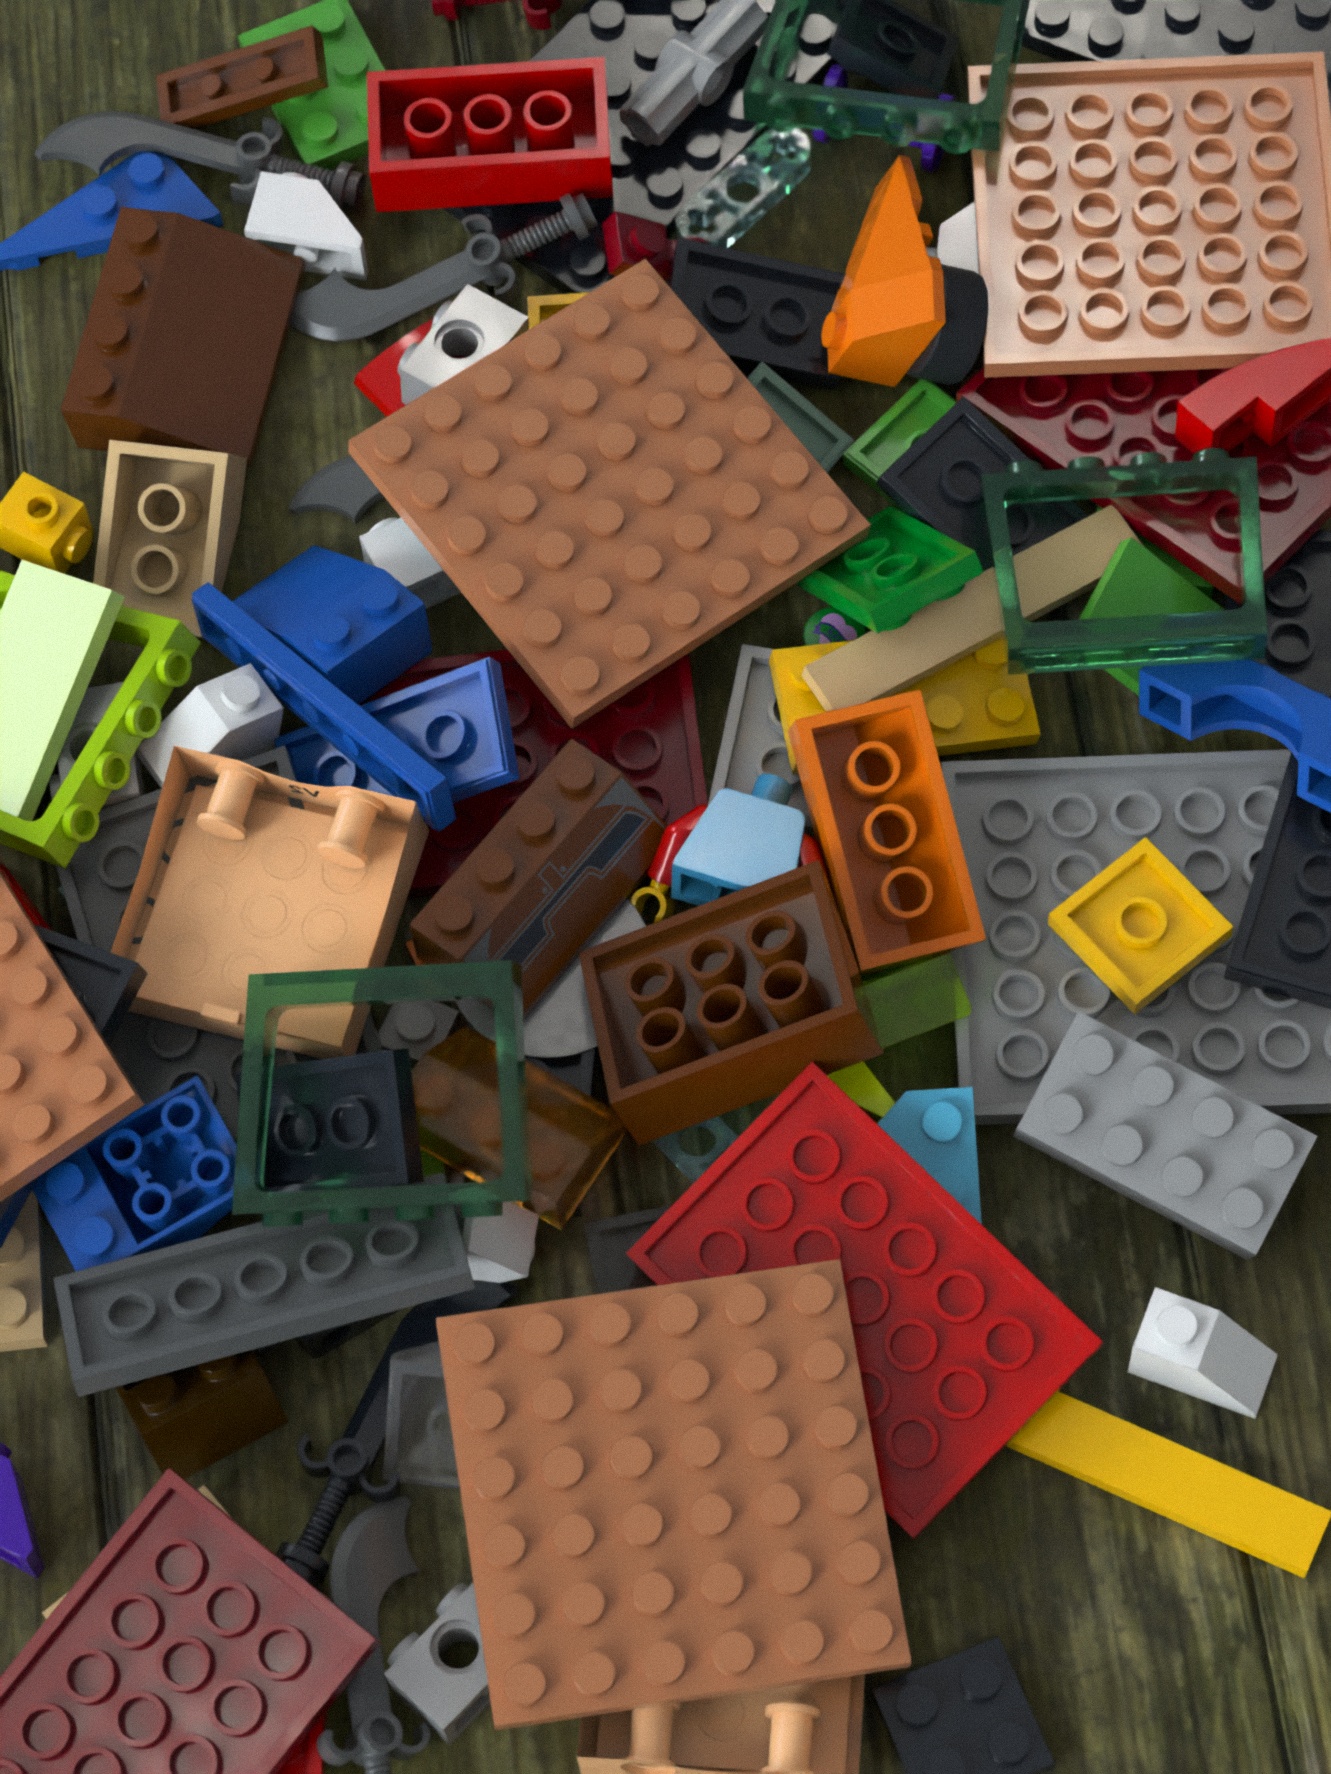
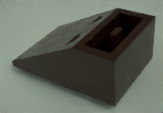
[115,1350,288,1479]

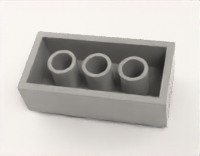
[1013,1011,1318,1260]

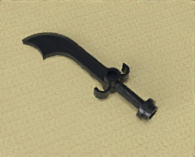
[276,1280,518,1585]

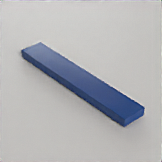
[191,582,456,832]

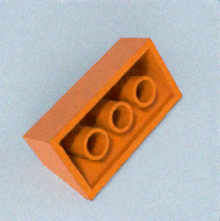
[788,689,986,976]

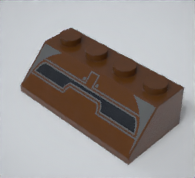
[409,738,667,1027]

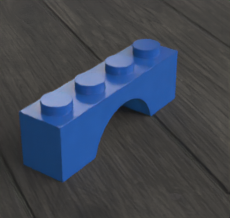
[1139,626,1331,813]

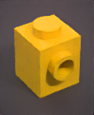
[0,471,94,574]

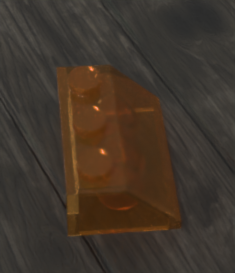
[412,1026,628,1230]

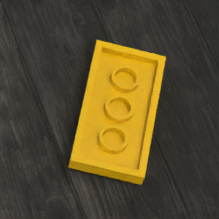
[769,629,1041,774]

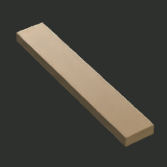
[801,505,1144,712]

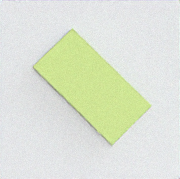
[0,560,125,821]

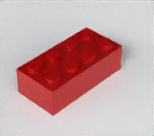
[367,57,614,212]

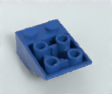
[32,1075,259,1272]

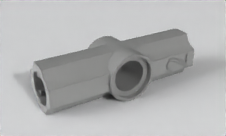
[619,0,769,147]

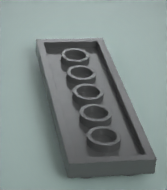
[54,1172,475,1397]

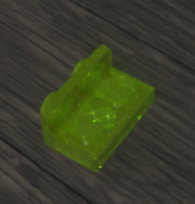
[863,952,972,1048]

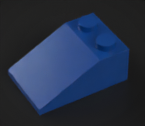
[232,545,433,705]

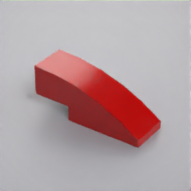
[1175,338,1331,467]

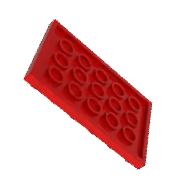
[626,1062,1104,1539]

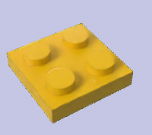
[1048,837,1234,1015]

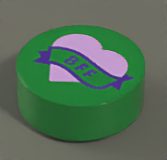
[804,607,866,646]

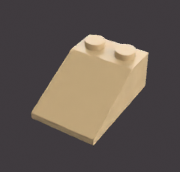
[93,440,247,637]

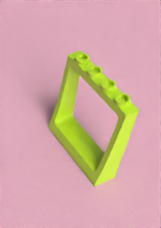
[0,570,201,869]

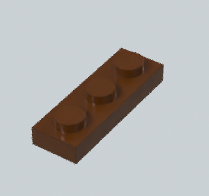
[156,25,329,129]

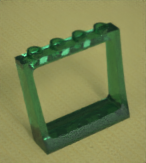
[743,0,1030,154]
[981,448,1268,675]
[232,960,532,1227]

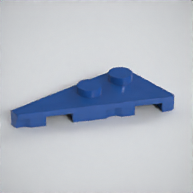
[0,151,223,271]

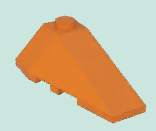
[821,155,946,387]

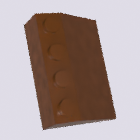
[61,207,306,468]
[578,860,884,1146]

